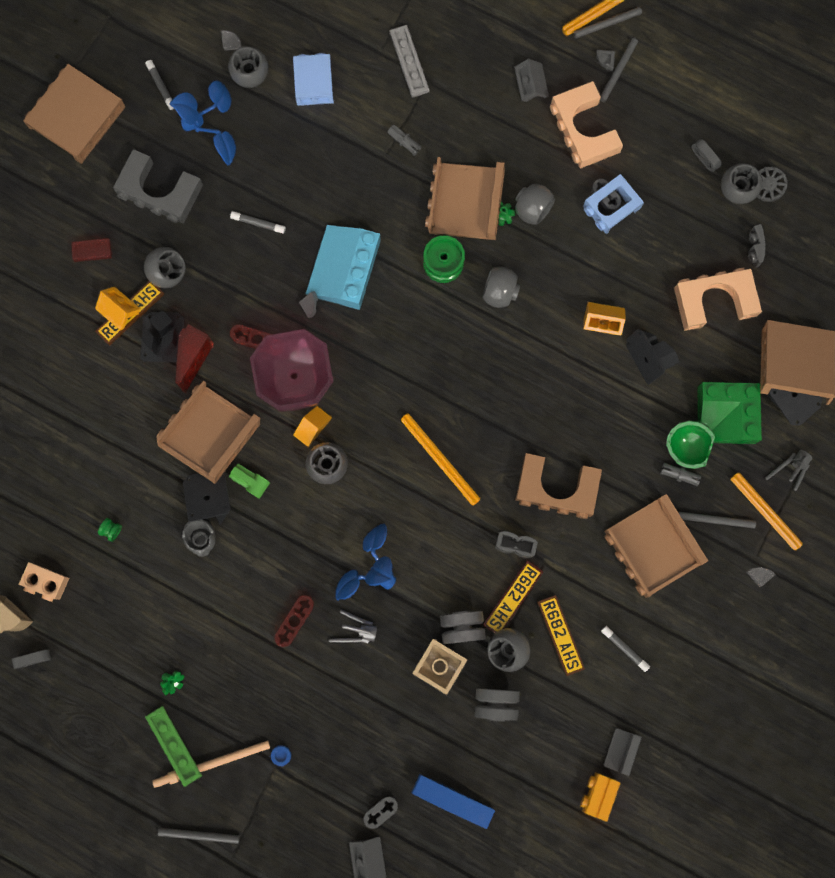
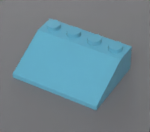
[306,225,381,310]

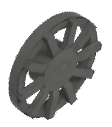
[757,167,788,202]

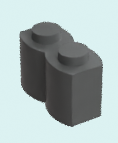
[495,531,538,558]

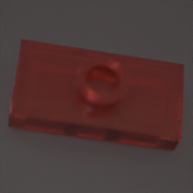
[72,238,112,262]

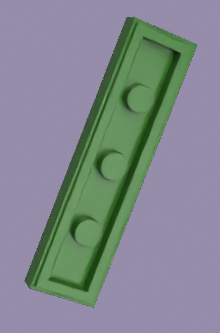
[145,706,202,787]

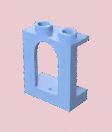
[583,174,644,234]

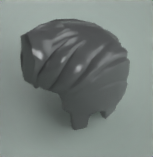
[182,519,216,557]

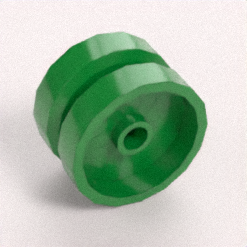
[423,236,465,283]

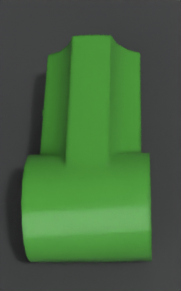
[229,463,270,499]

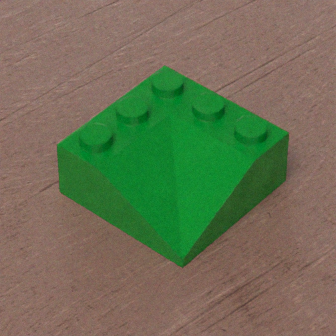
[697,382,762,444]

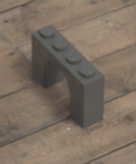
[113,149,203,224]

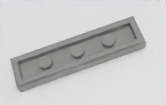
[390,25,429,97]

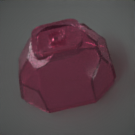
[250,329,334,412]

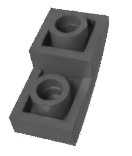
[748,224,765,268]

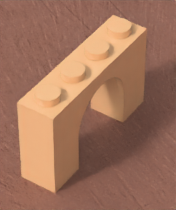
[550,82,623,168]
[674,268,762,331]

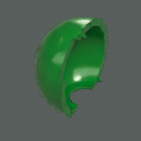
[666,420,715,469]

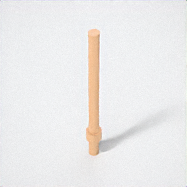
[153,741,270,788]

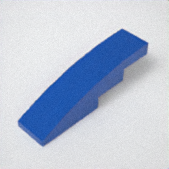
[411,774,495,829]

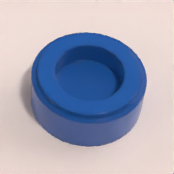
[271,745,291,766]

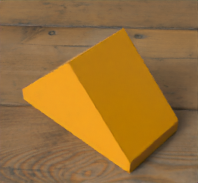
[293,406,332,447]

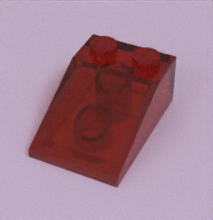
[175,324,214,393]

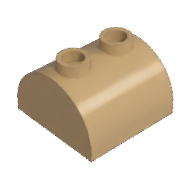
[0,595,33,633]
[412,639,467,695]

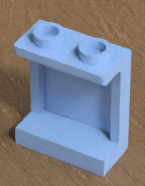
[293,53,334,106]

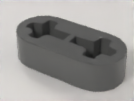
[692,139,722,172]
[592,179,621,212]
[12,650,51,669]
[364,796,398,829]

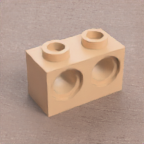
[19,562,69,602]

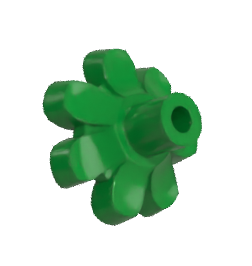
[498,202,515,226]
[160,671,184,695]

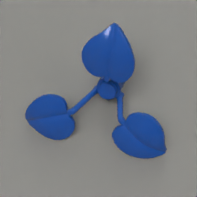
[169,81,236,166]
[336,523,396,600]

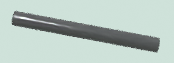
[573,7,642,39]
[600,38,638,102]
[678,512,756,528]
[158,828,240,844]

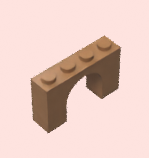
[515,453,602,519]

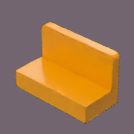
[95,287,140,330]

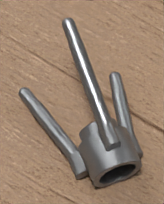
[329,610,377,644]

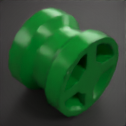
[98,518,122,542]

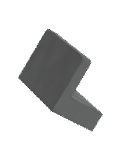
[515,59,549,102]
[604,728,641,776]
[349,837,386,878]

